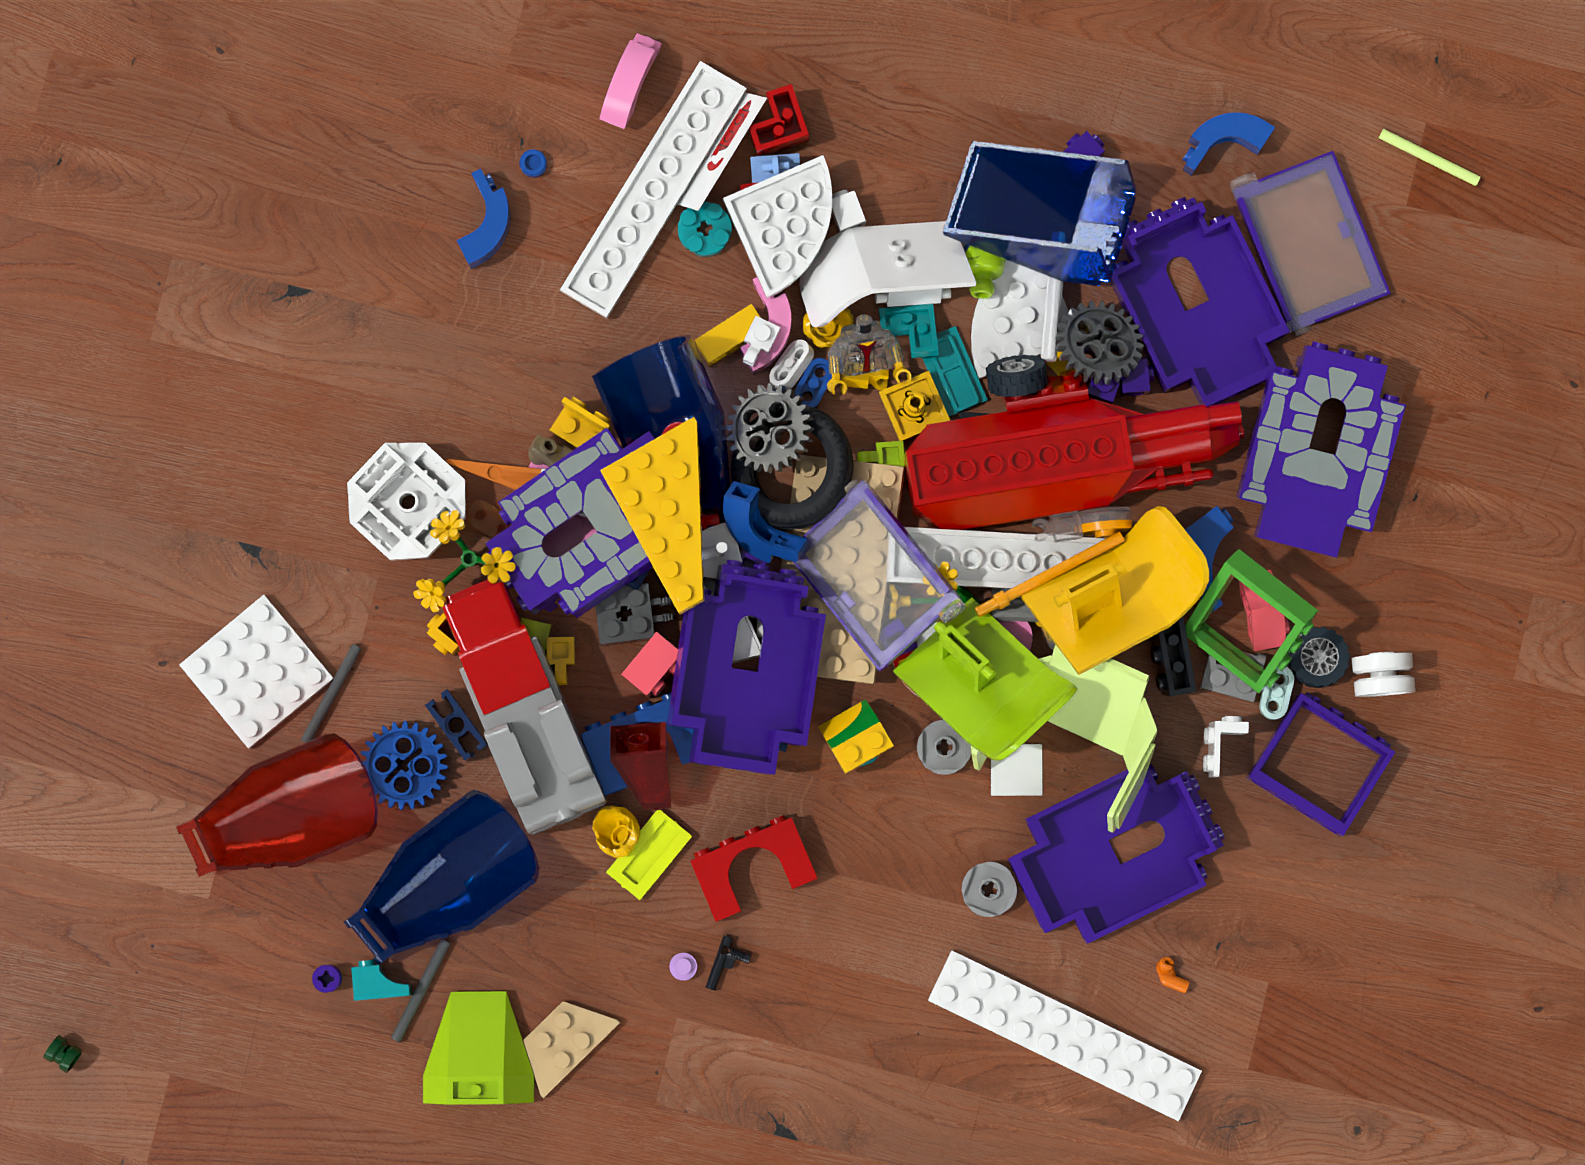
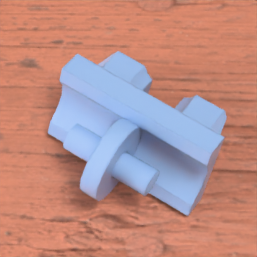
[750,153,800,183]

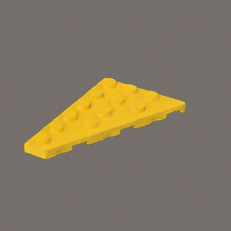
[600,417,705,615]

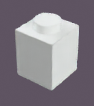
[832,190,866,232]

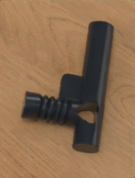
[705,935,752,991]

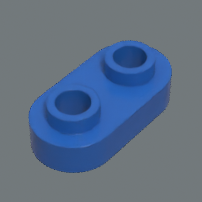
[794,358,832,408]

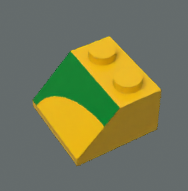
[818,699,894,774]

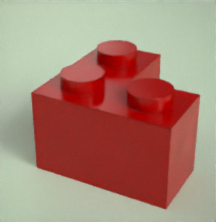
[749,84,809,156]

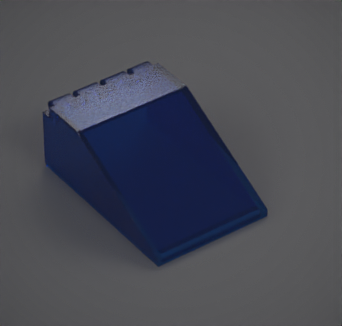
[942,141,1137,286]

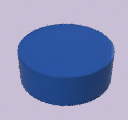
[519,149,547,178]

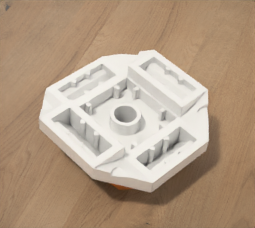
[347,443,466,561]

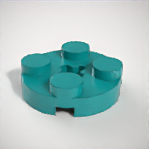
[678,202,732,257]

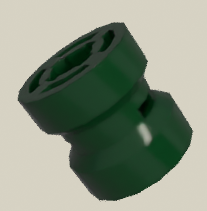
[43,1035,83,1073]

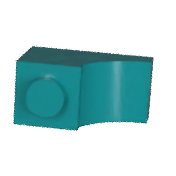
[351,960,412,1001]

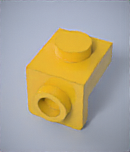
[427,612,460,656]

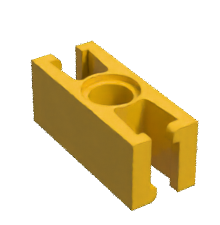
[694,304,761,367]

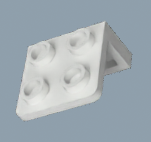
[1203,716,1249,778]

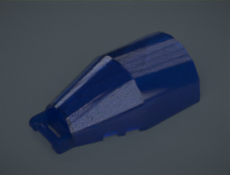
[592,335,730,527]
[343,789,540,965]

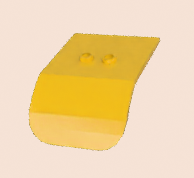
[1021,506,1209,675]

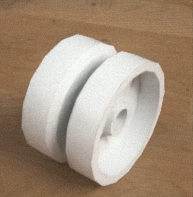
[1352,652,1416,697]

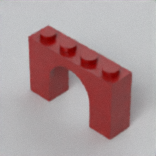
[690,815,818,922]

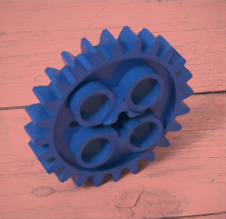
[358,721,449,810]

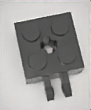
[595,583,675,647]

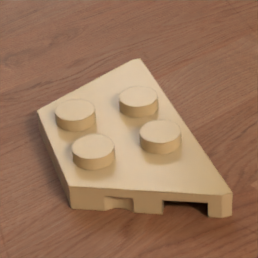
[523,1001,620,1098]

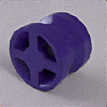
[312,965,342,993]

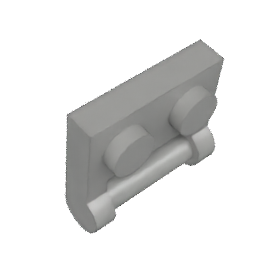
[1200,651,1266,703]

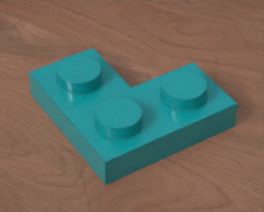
[879,304,938,358]

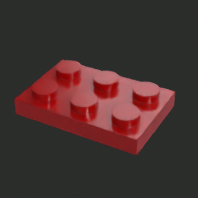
[1001,371,1089,413]

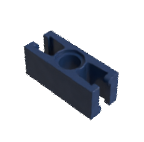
[425,689,489,762]

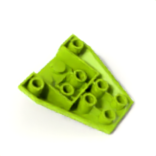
[423,991,534,1105]

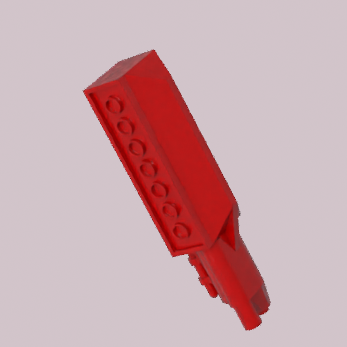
[904,398,1244,530]

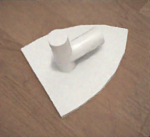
[702,523,742,579]

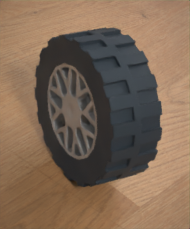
[986,355,1048,397]
[1288,627,1350,688]

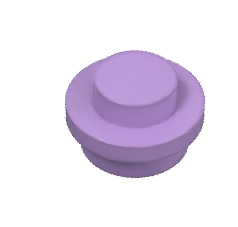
[669,953,697,980]

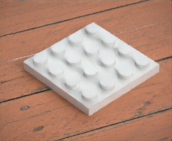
[179,595,334,749]

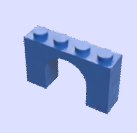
[581,692,694,796]

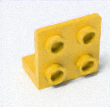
[550,397,613,448]

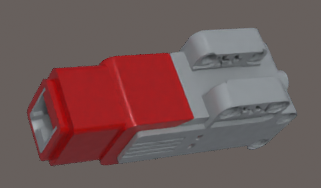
[442,579,608,835]

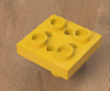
[879,371,950,441]

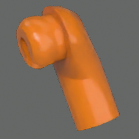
[1156,957,1190,994]

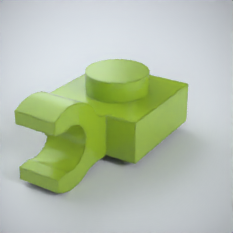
[857,441,905,468]

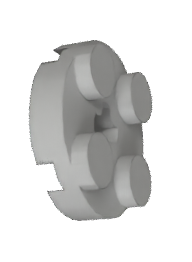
[917,720,971,775]
[961,862,1017,917]

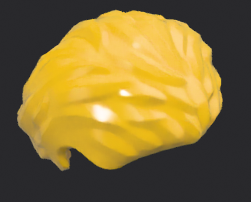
[803,307,854,348]
[592,805,640,858]

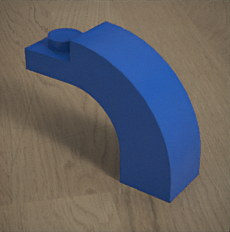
[1183,113,1275,176]
[456,168,511,269]
[723,481,807,563]

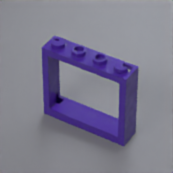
[1246,692,1395,837]

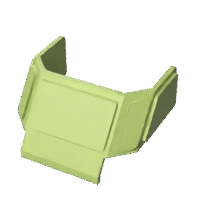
[971,645,1157,833]

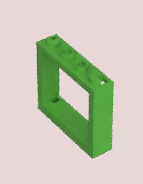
[1185,549,1318,693]

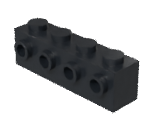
[1150,616,1197,697]

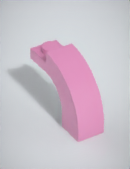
[600,33,662,129]
[740,277,791,375]

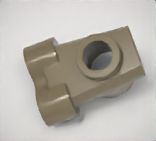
[528,434,573,467]

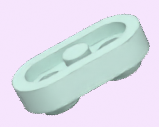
[1259,667,1294,720]

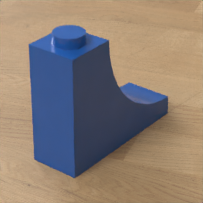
[1185,506,1234,613]

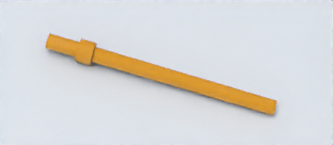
[974,532,1124,618]

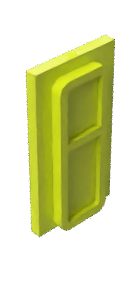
[606,808,692,900]

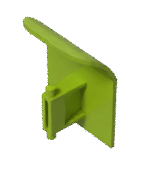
[893,597,1078,761]

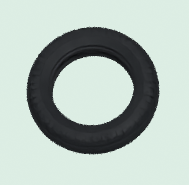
[731,405,854,529]

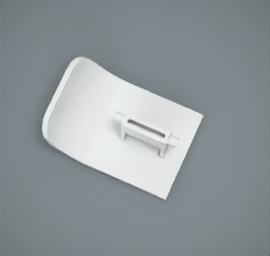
[799,221,976,327]

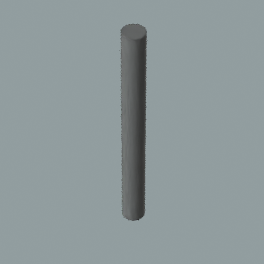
[301,644,362,745]
[391,939,451,1043]

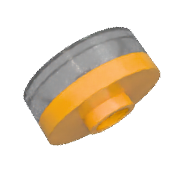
[1076,506,1133,538]

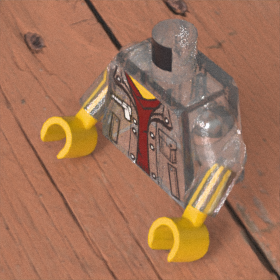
[827,315,911,395]

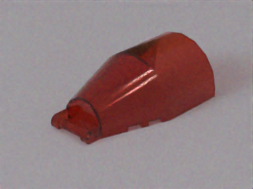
[175,733,378,877]

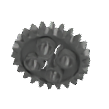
[1055,301,1144,385]
[726,383,814,474]

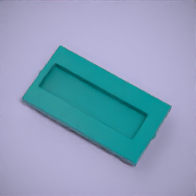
[922,326,988,417]

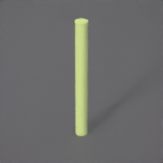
[1379,128,1480,186]

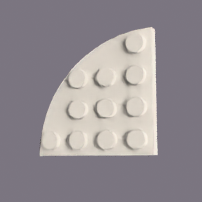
[723,155,832,299]
[971,239,1069,379]

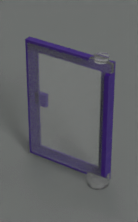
[1229,151,1391,336]
[792,479,966,671]

